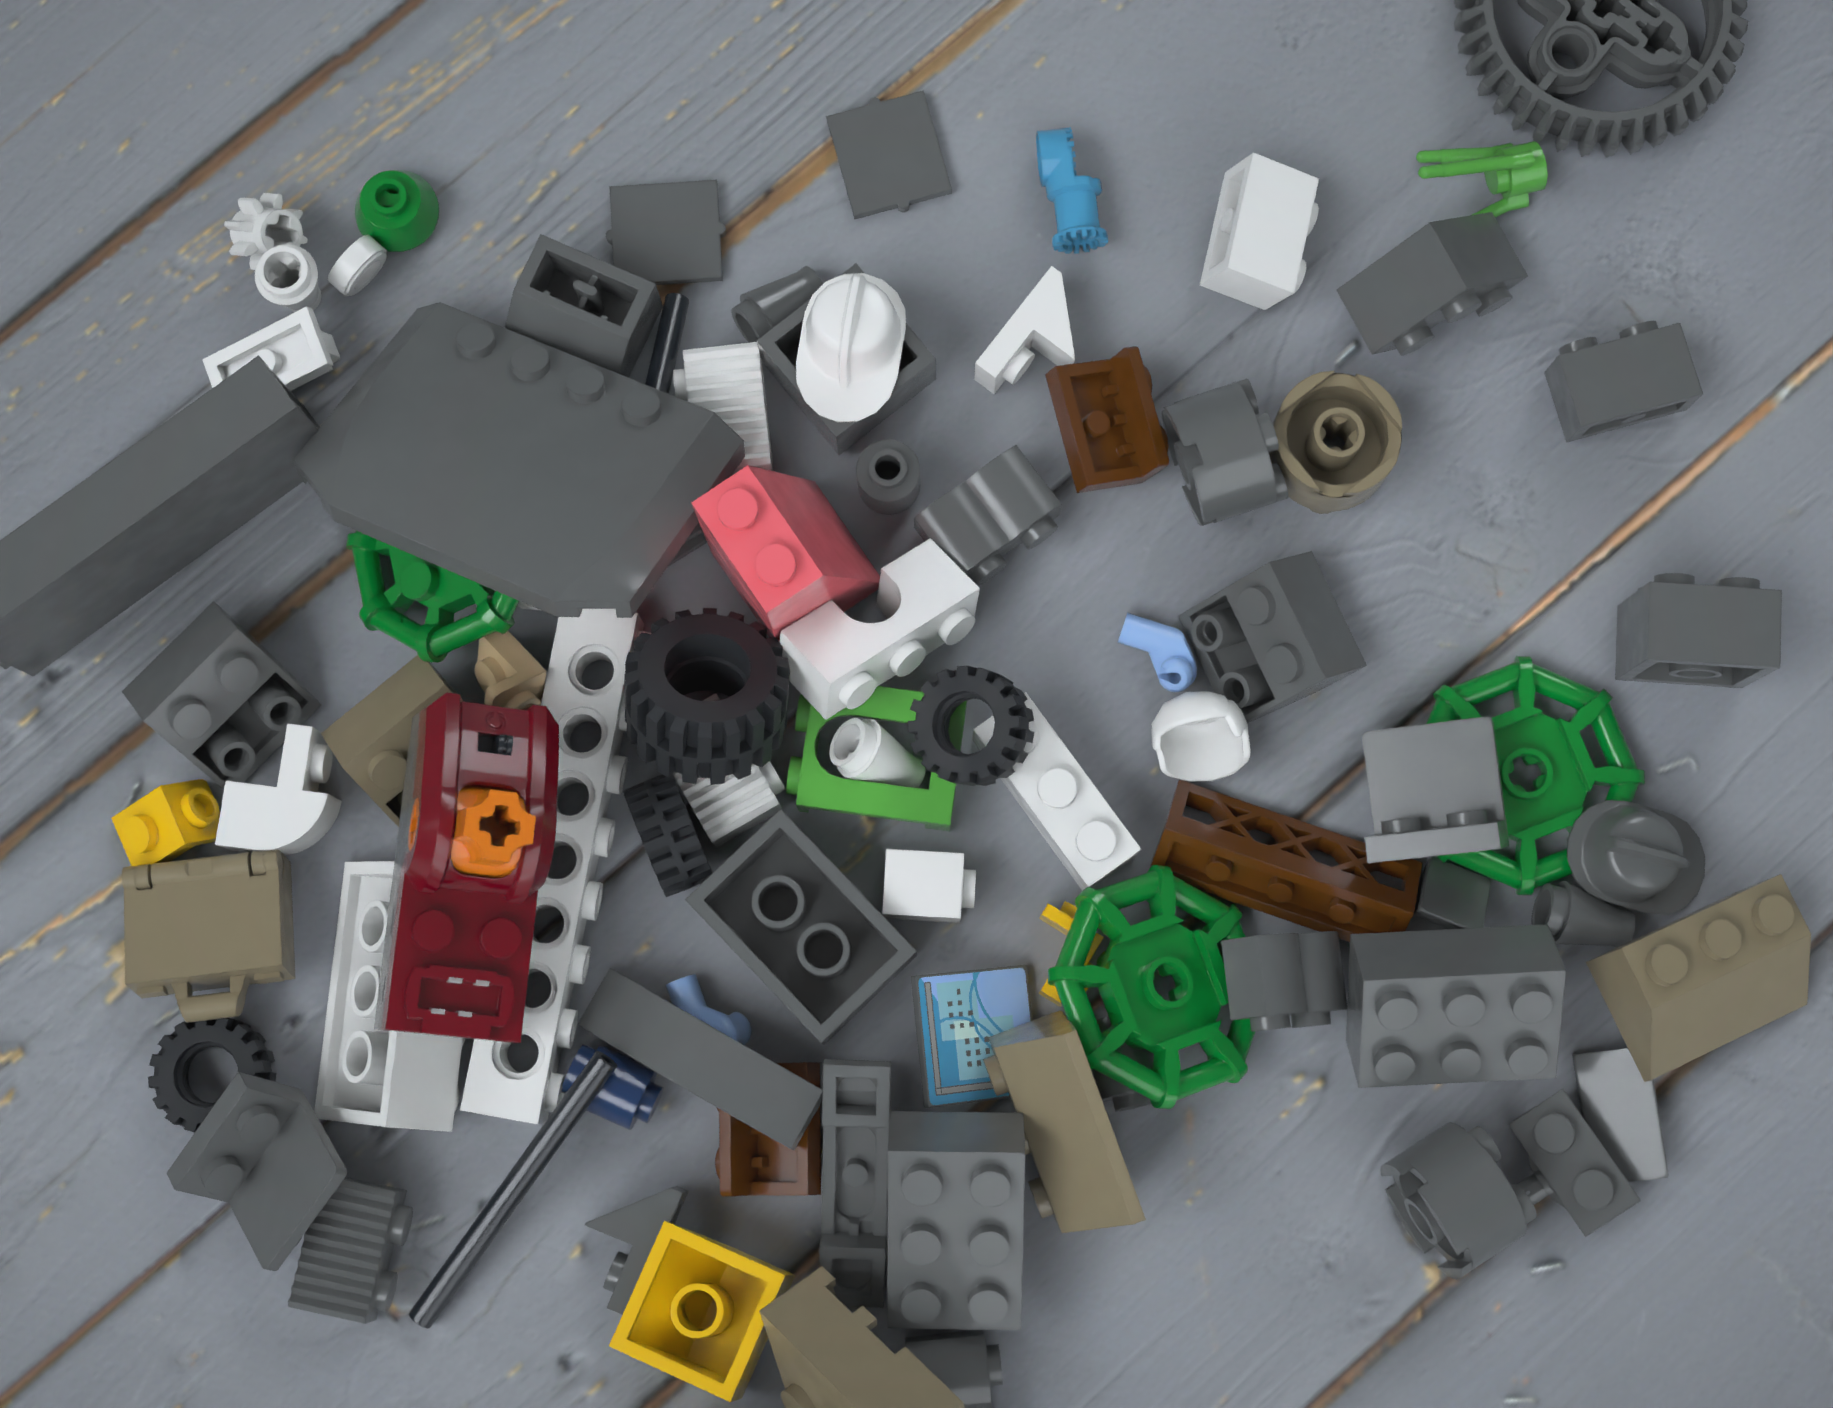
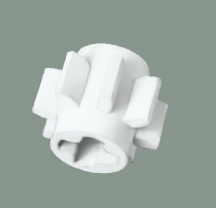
[224,193,308,270]

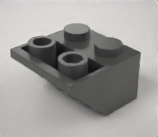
[505,234,663,378]
[1178,551,1367,723]
[122,601,321,789]

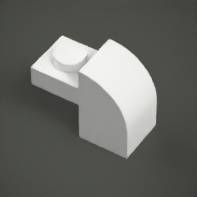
[215,724,342,856]

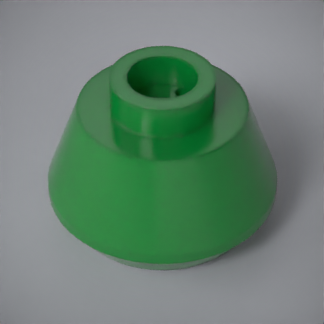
[355,170,439,252]

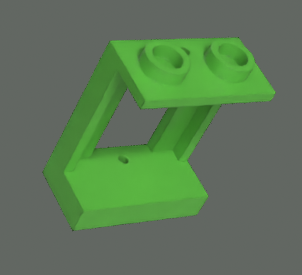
[786,686,967,832]

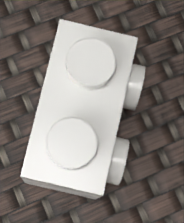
[1200,152,1319,310]

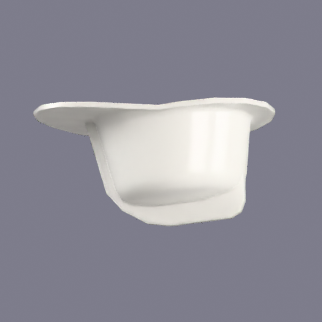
[796,273,906,422]

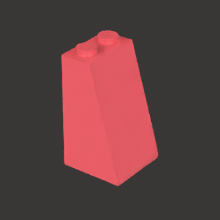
[691,465,880,642]

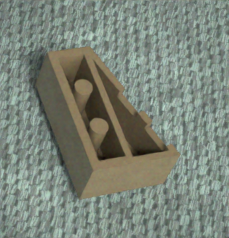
[759,1266,965,1408]

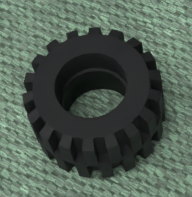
[624,608,790,785]

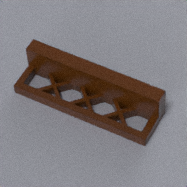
[1149,779,1423,942]

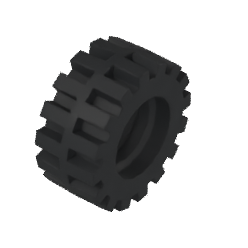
[908,666,1034,786]
[623,774,713,897]
[148,1018,277,1132]

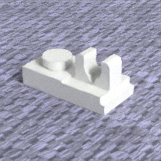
[202,306,340,391]

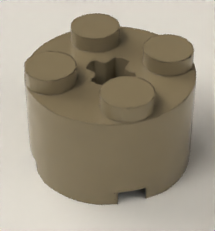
[1269,371,1402,514]

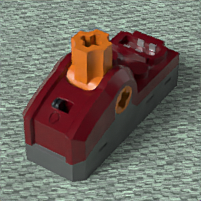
[374,692,559,1043]

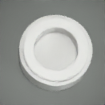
[328,234,387,296]

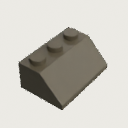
[1586,874,1811,1082]
[983,1010,1146,1233]

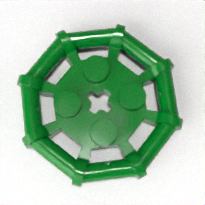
[346,531,519,663]
[1426,656,1645,896]
[1048,865,1256,1109]

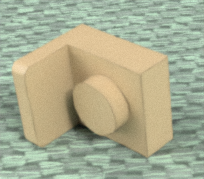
[475,631,546,710]

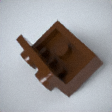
[1045,346,1169,493]
[715,1062,821,1197]

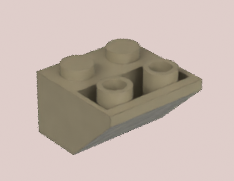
[321,655,464,827]

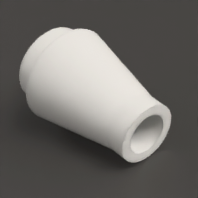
[255,244,321,312]
[829,718,925,788]

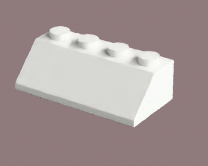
[314,861,465,1132]

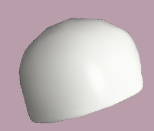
[1151,691,1251,782]

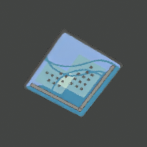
[911,965,1033,1108]

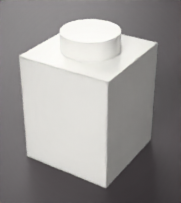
[882,849,976,923]

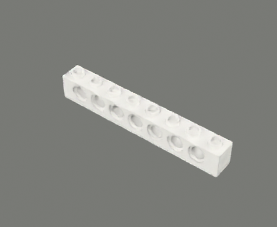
[460,609,651,1124]

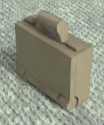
[121,849,295,1023]

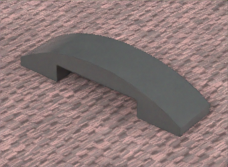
[578,968,823,1150]
[819,1059,891,1308]

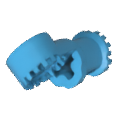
[1036,127,1108,254]

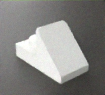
[974,266,1075,394]

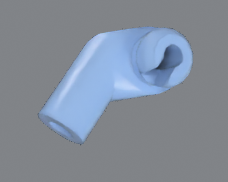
[1118,612,1197,692]
[666,974,751,1045]

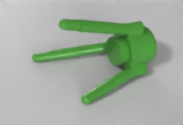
[1416,141,1548,218]

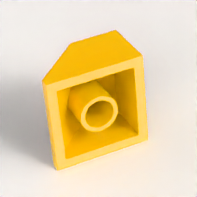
[609,1221,795,1402]

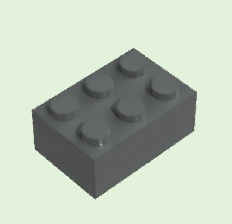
[685,809,917,1045]
[1346,924,1566,1088]
[887,1111,1025,1330]

